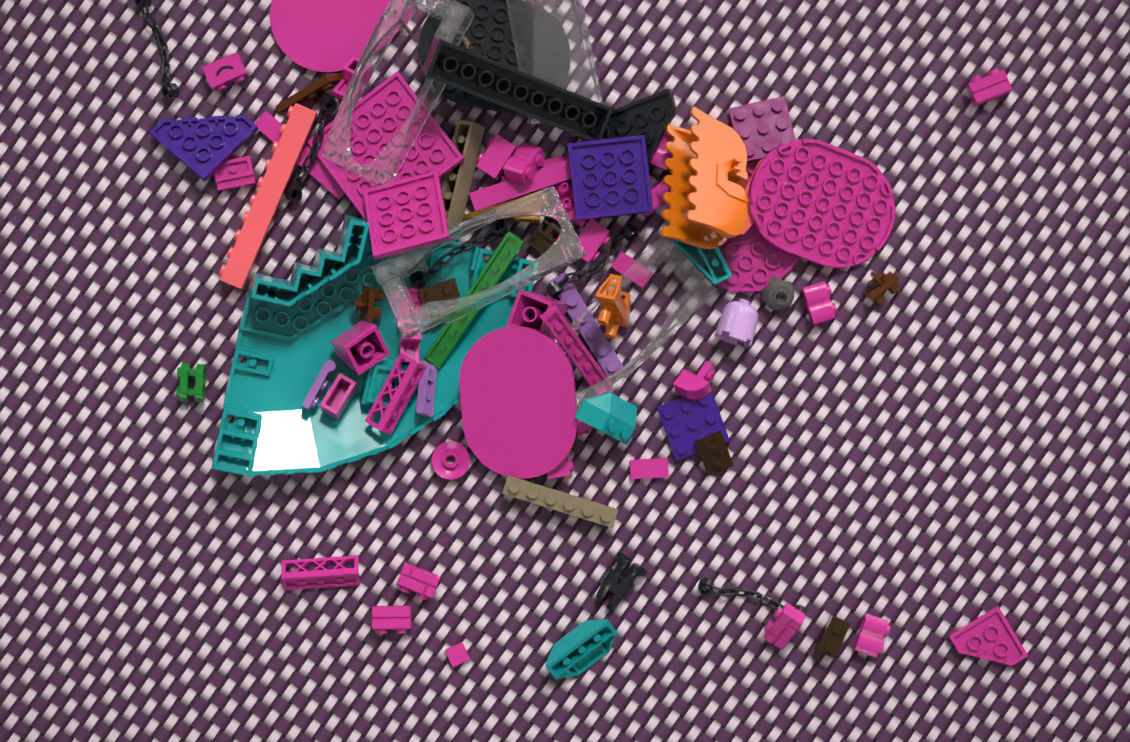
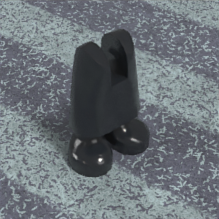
[595,551,648,611]

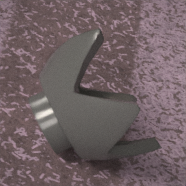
[760,276,794,310]

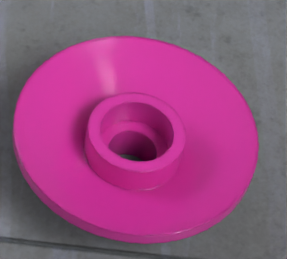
[431,441,470,480]

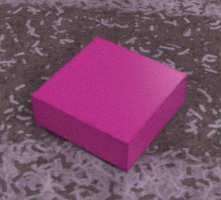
[445,641,470,667]

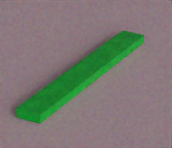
[424,231,525,369]

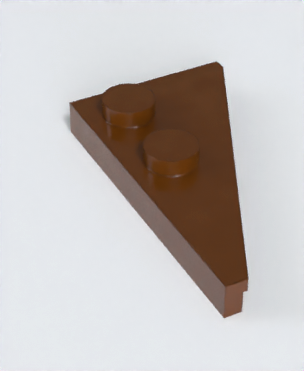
[276,72,343,113]

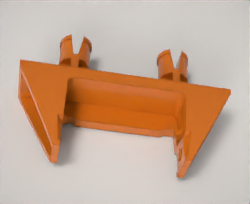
[595,274,631,339]

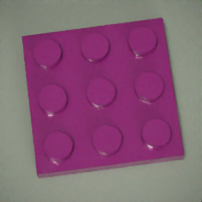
[728,96,796,163]

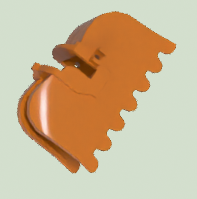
[661,107,748,249]

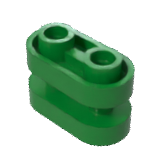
[176,363,206,402]

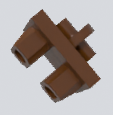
[863,271,901,305]
[351,285,383,322]

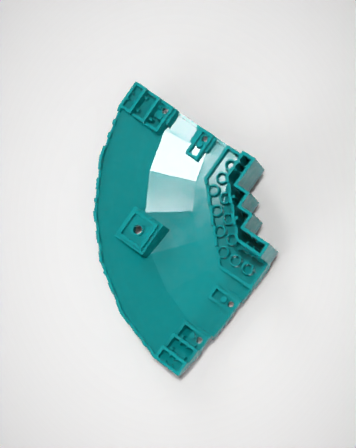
[211,215,539,477]

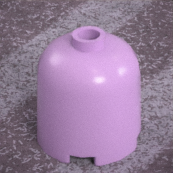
[714,299,759,347]

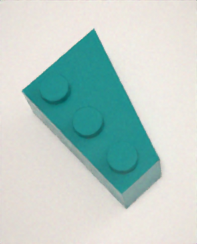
[671,240,732,286]

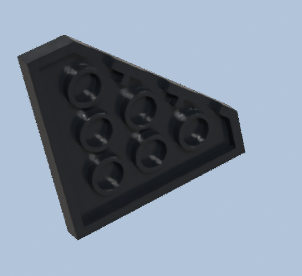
[605,89,677,166]

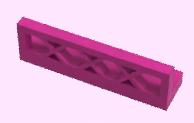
[365,353,427,434]
[281,555,360,591]

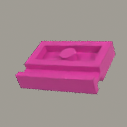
[214,156,256,191]

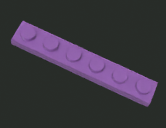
[549,272,625,379]

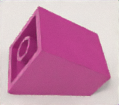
[506,289,569,340]
[330,321,390,375]

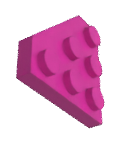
[948,606,1028,666]

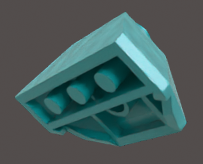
[574,392,637,445]
[545,619,617,680]

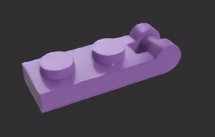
[302,360,336,411]
[416,360,437,417]

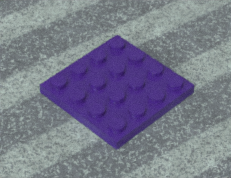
[568,135,653,221]

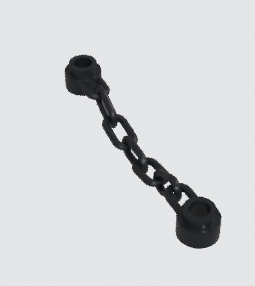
[134,0,179,99]
[285,97,337,203]
[409,220,508,288]
[546,224,639,298]
[698,578,807,618]

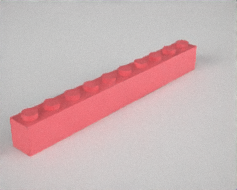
[219,103,318,289]

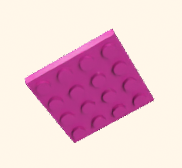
[363,170,450,260]

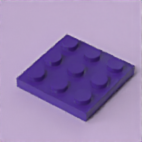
[656,390,730,461]

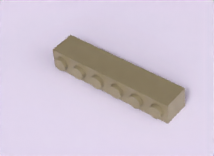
[441,119,485,239]
[502,475,618,528]

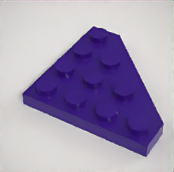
[149,115,258,182]

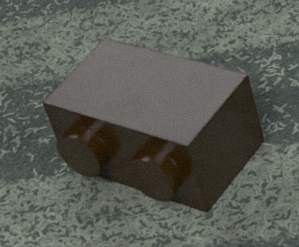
[814,614,850,659]

